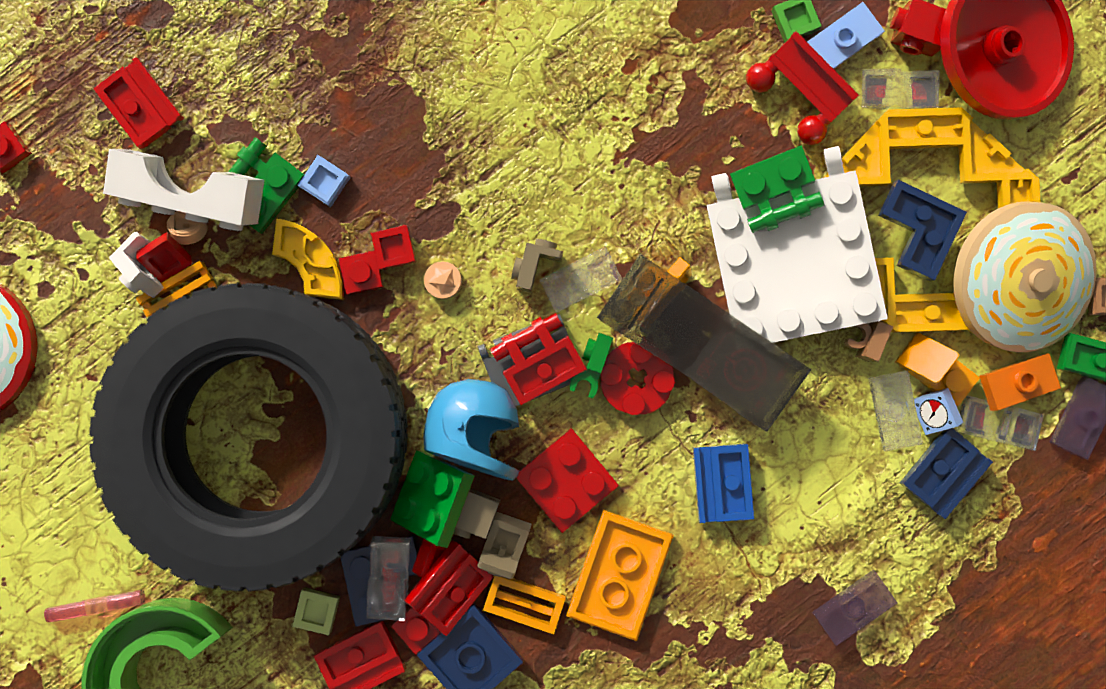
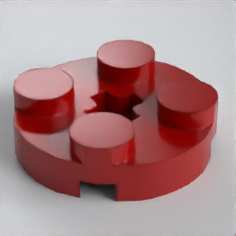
[600,341,675,415]

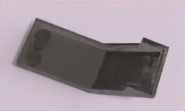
[597,254,812,432]

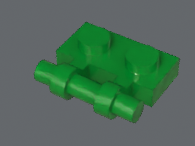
[228,137,304,234]
[730,145,825,233]

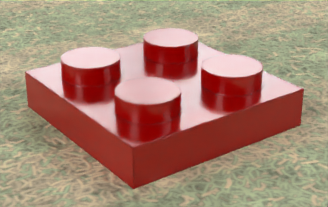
[516,428,619,533]

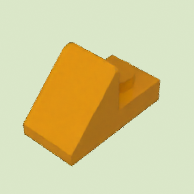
[895,333,980,407]

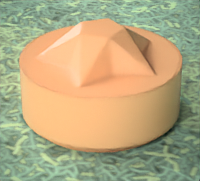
[167,211,208,245]
[424,261,462,299]

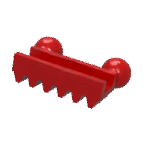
[746,31,859,145]

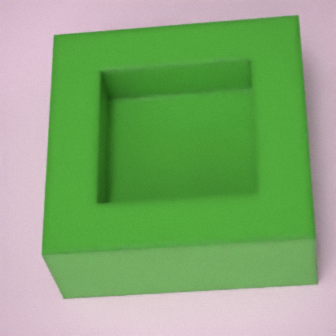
[771,0,822,43]

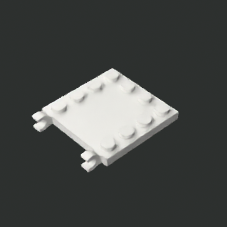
[707,146,888,350]

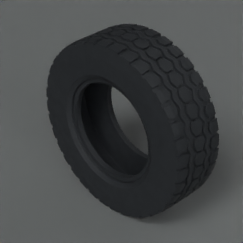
[89,283,408,591]

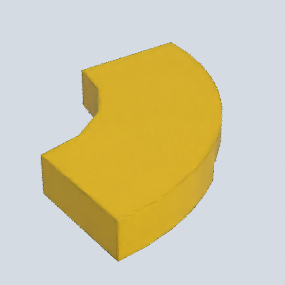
[272,218,344,300]

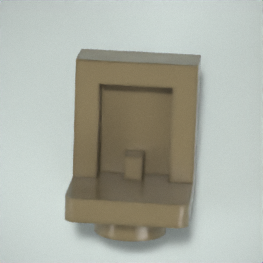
[511,239,563,293]
[478,512,532,579]

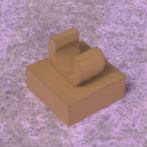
[844,321,893,362]

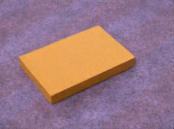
[566,509,674,641]

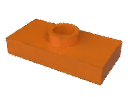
[979,353,1061,411]

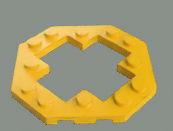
[823,107,1040,333]

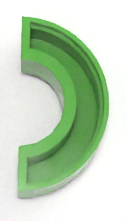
[81,598,233,689]

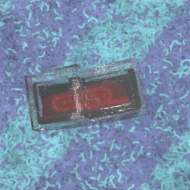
[862,68,940,110]
[956,396,1044,451]
[367,536,411,621]

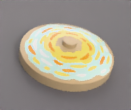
[954,201,1096,352]

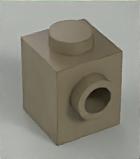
[453,488,501,539]

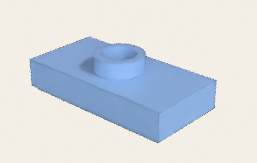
[808,2,885,69]

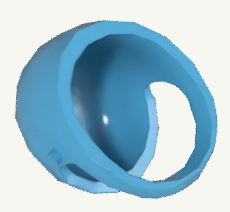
[423,379,519,481]

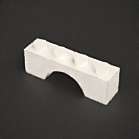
[103,149,265,231]

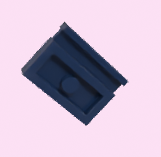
[899,428,993,519]

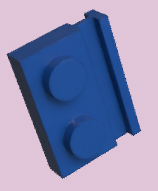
[692,443,754,523]

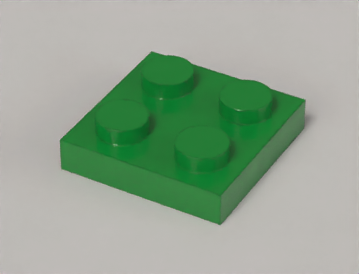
[390,450,474,548]

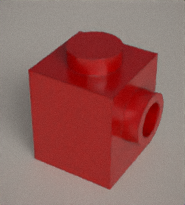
[890,0,946,57]

